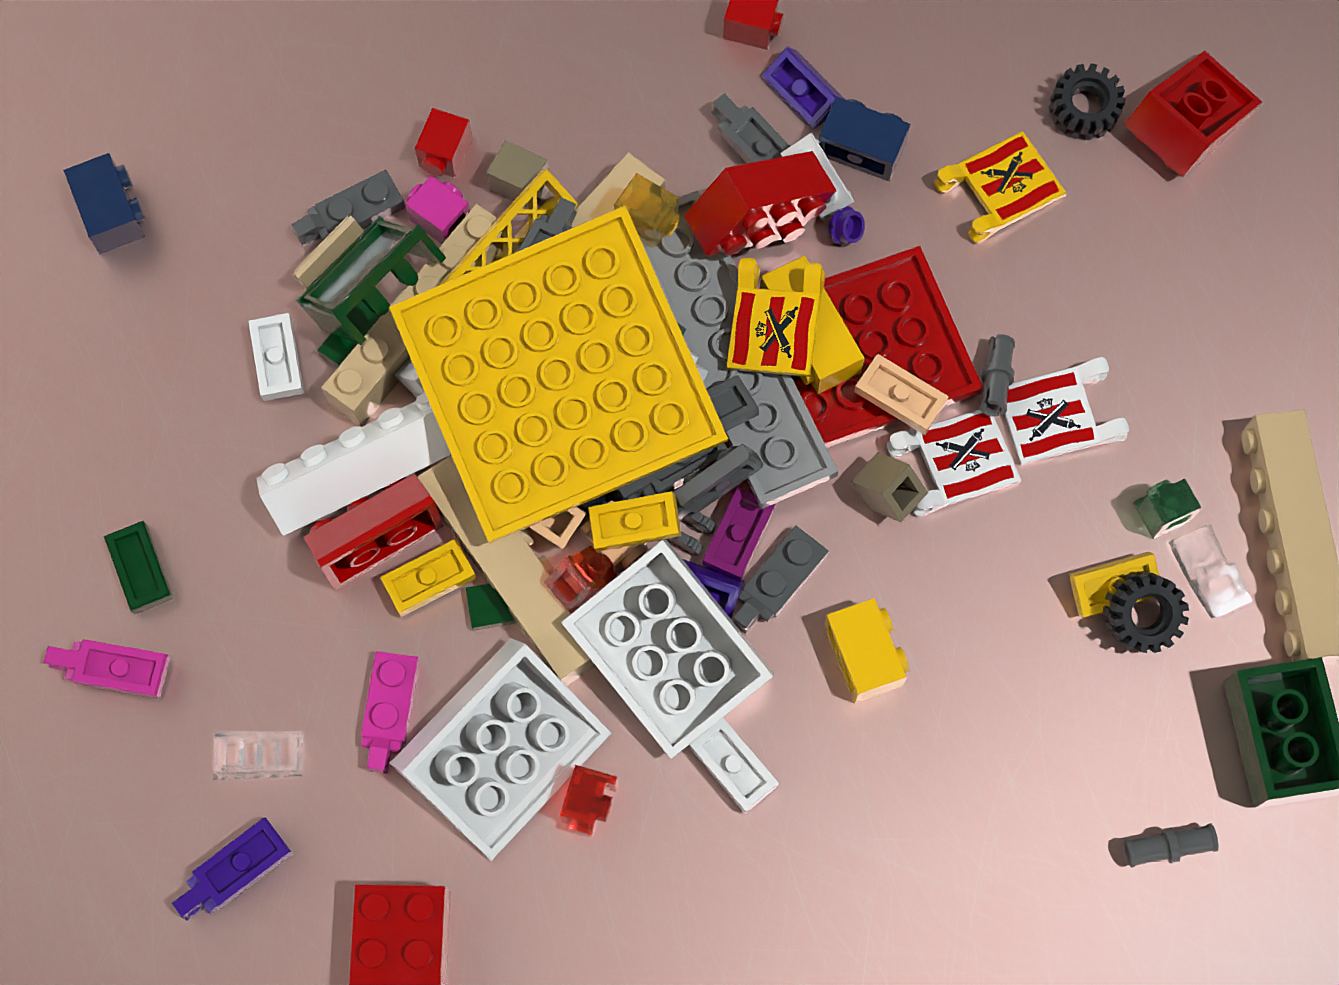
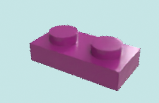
[702,487,776,582]

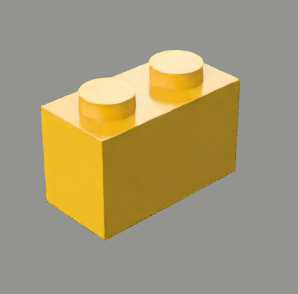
[824,598,910,703]

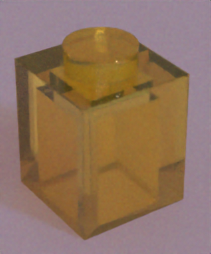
[614,173,681,246]

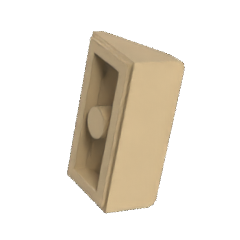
[292,216,364,289]

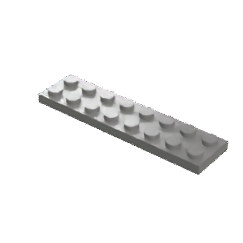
[631,190,838,509]

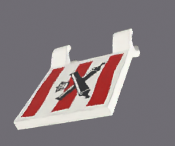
[1004,357,1129,465]
[886,410,1021,517]

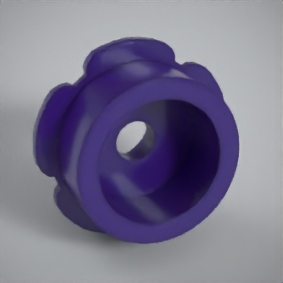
[828,206,865,246]

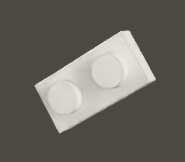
[248,313,304,401]
[689,718,779,814]

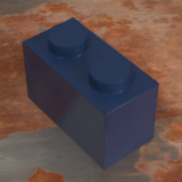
[818,96,911,182]
[63,153,146,254]

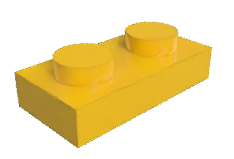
[588,491,681,552]
[380,538,477,617]
[1069,551,1159,617]

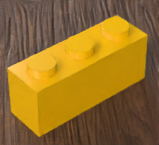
[760,255,865,394]

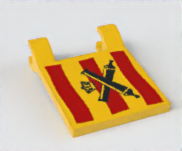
[933,131,1066,244]
[726,258,825,377]

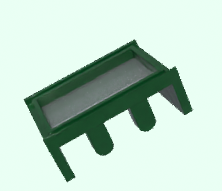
[295,216,446,345]

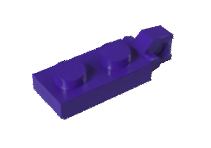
[172,817,293,921]

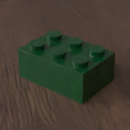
[1223,657,1339,809]

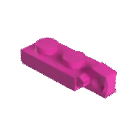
[43,639,170,699]
[361,651,420,774]

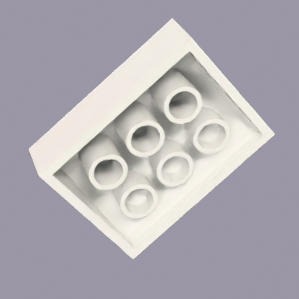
[561,539,774,759]
[390,638,611,861]

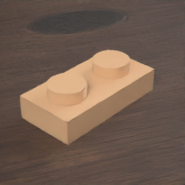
[854,354,949,435]

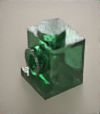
[1133,478,1202,539]

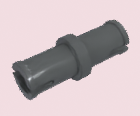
[980,334,1015,417]
[1124,823,1219,868]

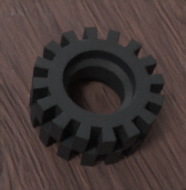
[1049,63,1126,140]
[1103,571,1189,653]

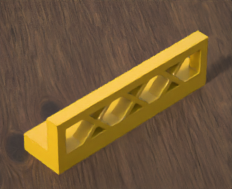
[440,169,578,285]

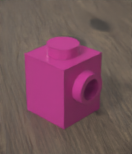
[405,175,470,244]

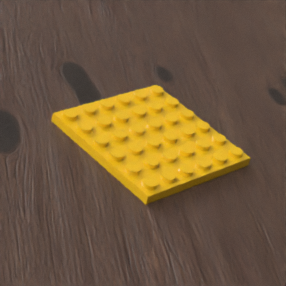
[389,206,728,544]

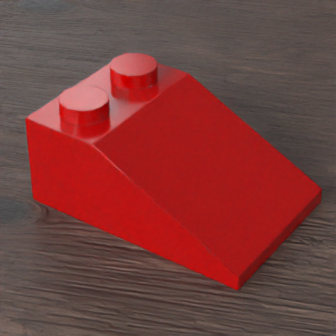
[1124,50,1262,177]

